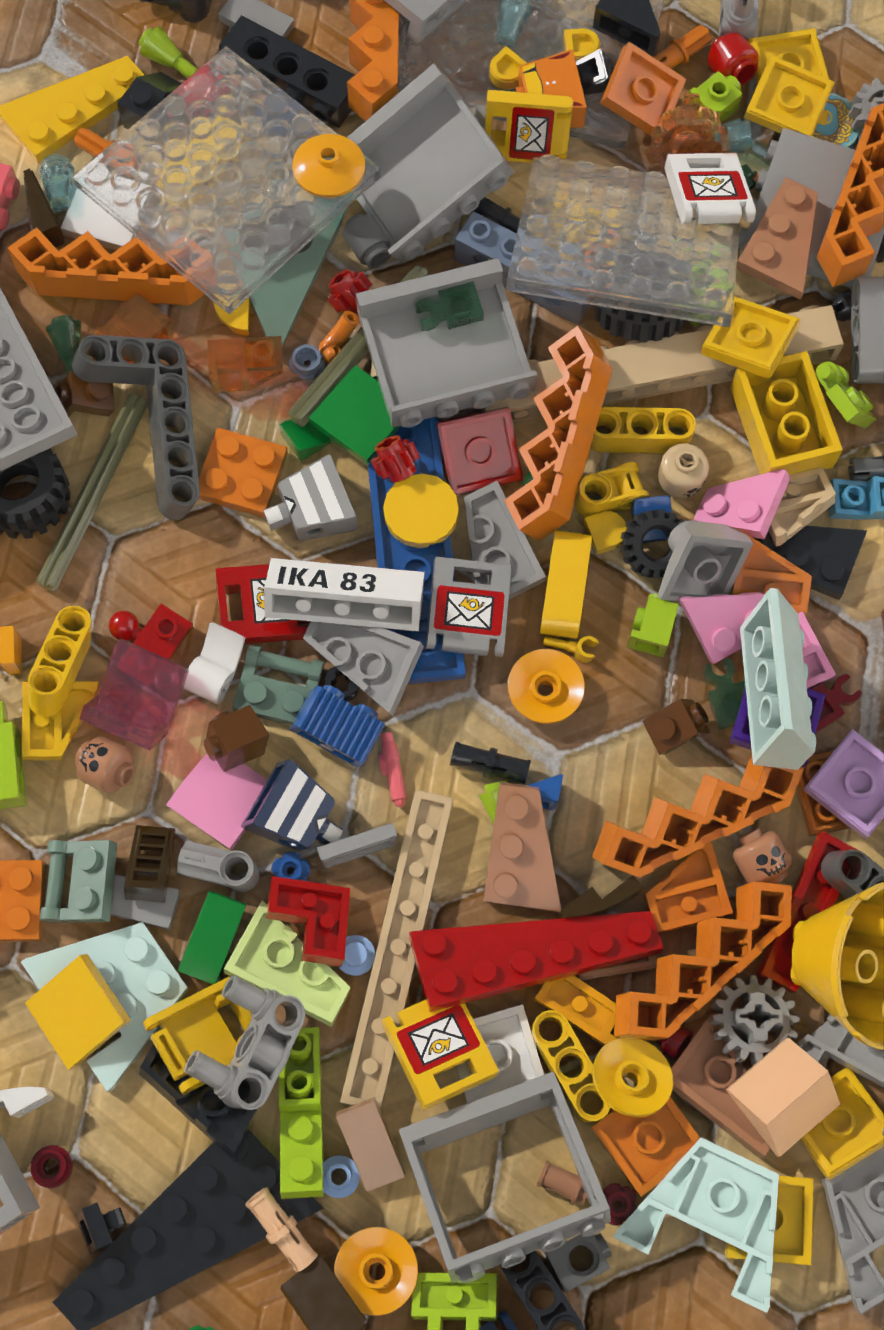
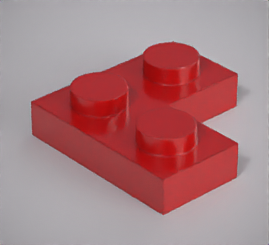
[266,876,350,967]

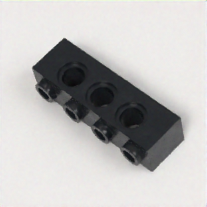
[219,15,355,128]

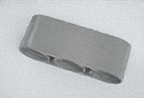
[851,277,884,384]

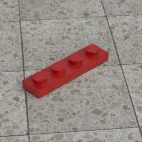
[756,832,857,993]

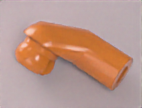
[318,311,359,364]

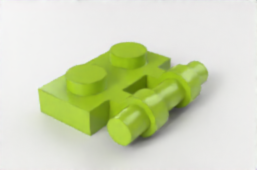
[816,361,877,428]
[411,1273,499,1330]

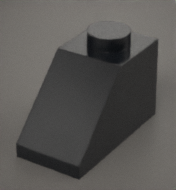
[592,0,660,57]
[117,72,182,143]

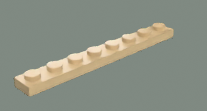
[340,789,454,1111]

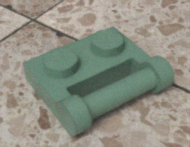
[232,644,325,725]
[40,840,118,923]

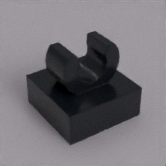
[75,1202,126,1255]

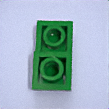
[178,890,247,984]

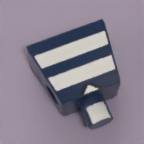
[241,759,343,851]

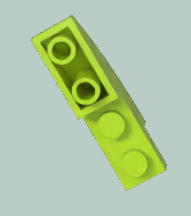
[279,1027,324,1199]

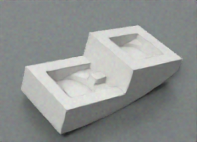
[0,1087,55,1118]

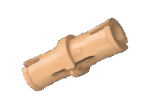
[245,1187,318,1272]

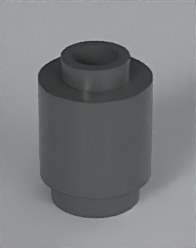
[342,214,392,269]

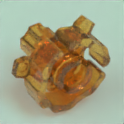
[644,93,730,178]

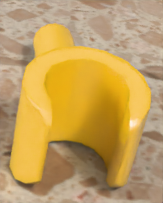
[543,636,599,663]

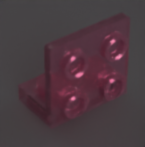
[79,639,189,751]

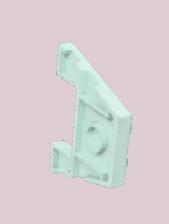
[21,922,189,1092]
[613,1138,779,1313]

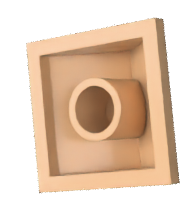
[726,1038,840,1157]

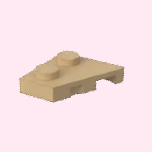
[768,467,836,546]

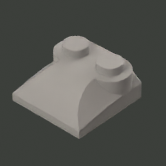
[658,520,753,602]

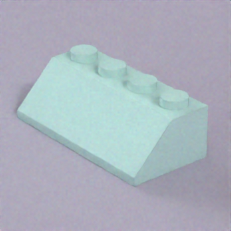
[740,588,816,770]

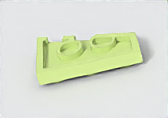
[224,900,351,1027]

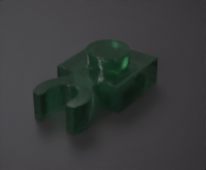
[415,281,484,331]
[703,658,746,731]

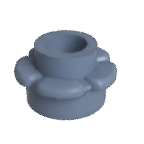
[289,344,325,380]

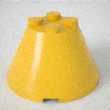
[790,882,884,1050]

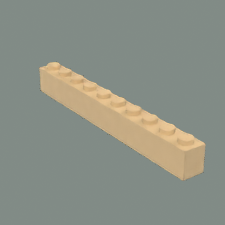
[480,305,844,423]

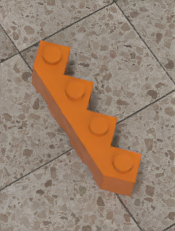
[347,0,400,121]
[816,103,884,287]
[7,227,217,306]
[504,326,613,541]
[592,754,804,878]
[614,881,792,1040]

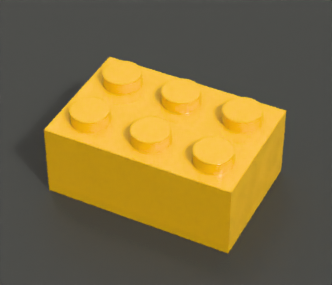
[730,351,843,475]

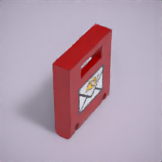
[215,564,311,644]

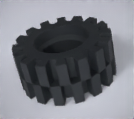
[620,510,685,578]

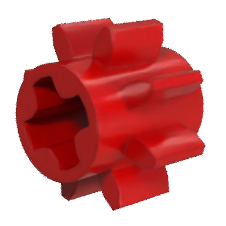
[327,269,373,314]
[371,435,421,483]

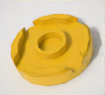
[383,473,459,548]

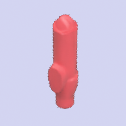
[379,732,407,807]

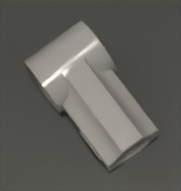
[177,841,260,892]

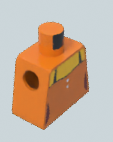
[500,49,587,128]

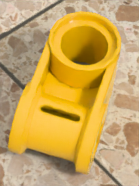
[575,462,650,517]

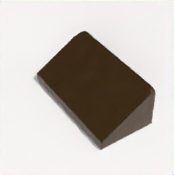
[280,1256,368,1330]

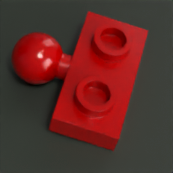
[108,603,193,689]

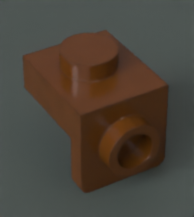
[55,371,114,417]
[642,699,710,755]

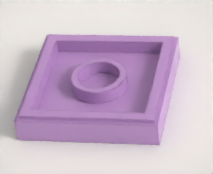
[803,729,884,840]

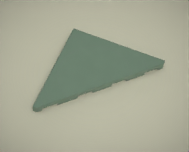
[223,192,353,358]

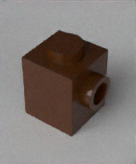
[204,705,269,772]

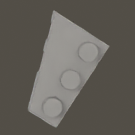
[464,481,547,599]
[303,621,424,716]

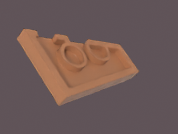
[736,177,818,300]
[483,782,562,912]
[671,1015,770,1159]

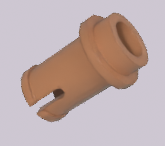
[536,1160,587,1206]

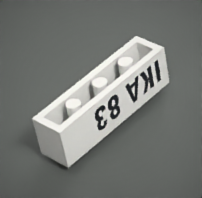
[264,558,424,631]

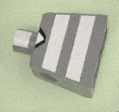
[263,455,357,541]

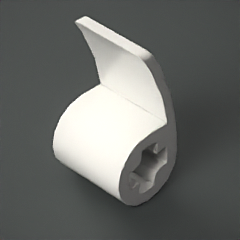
[182,622,245,704]

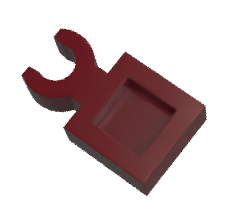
[811,674,862,735]

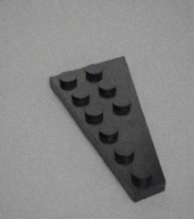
[52,1129,324,1330]

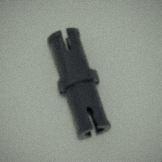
[450,741,531,785]

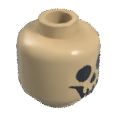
[658,443,709,498]

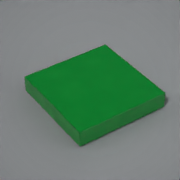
[309,365,401,465]

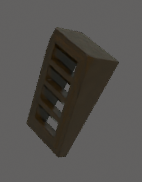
[23,168,65,247]
[124,825,176,903]

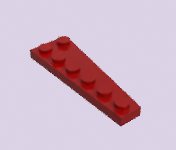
[409,911,664,1012]

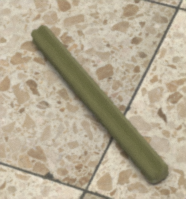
[288,265,429,427]
[37,393,147,592]

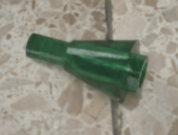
[46,315,82,375]

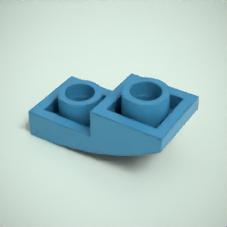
[829,476,884,520]

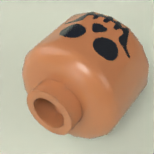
[75,736,135,794]
[732,827,792,884]

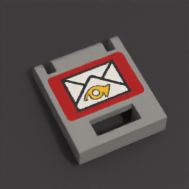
[426,557,512,657]

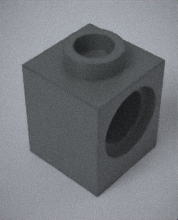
[543,1233,612,1293]

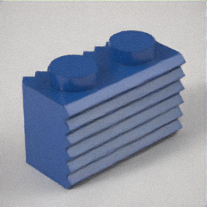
[290,685,385,768]

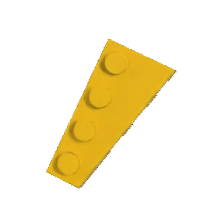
[0,56,144,163]

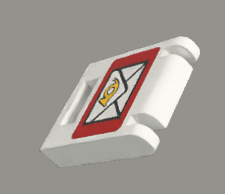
[664,153,756,224]

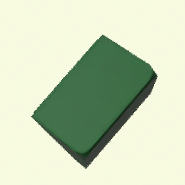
[279,419,331,462]

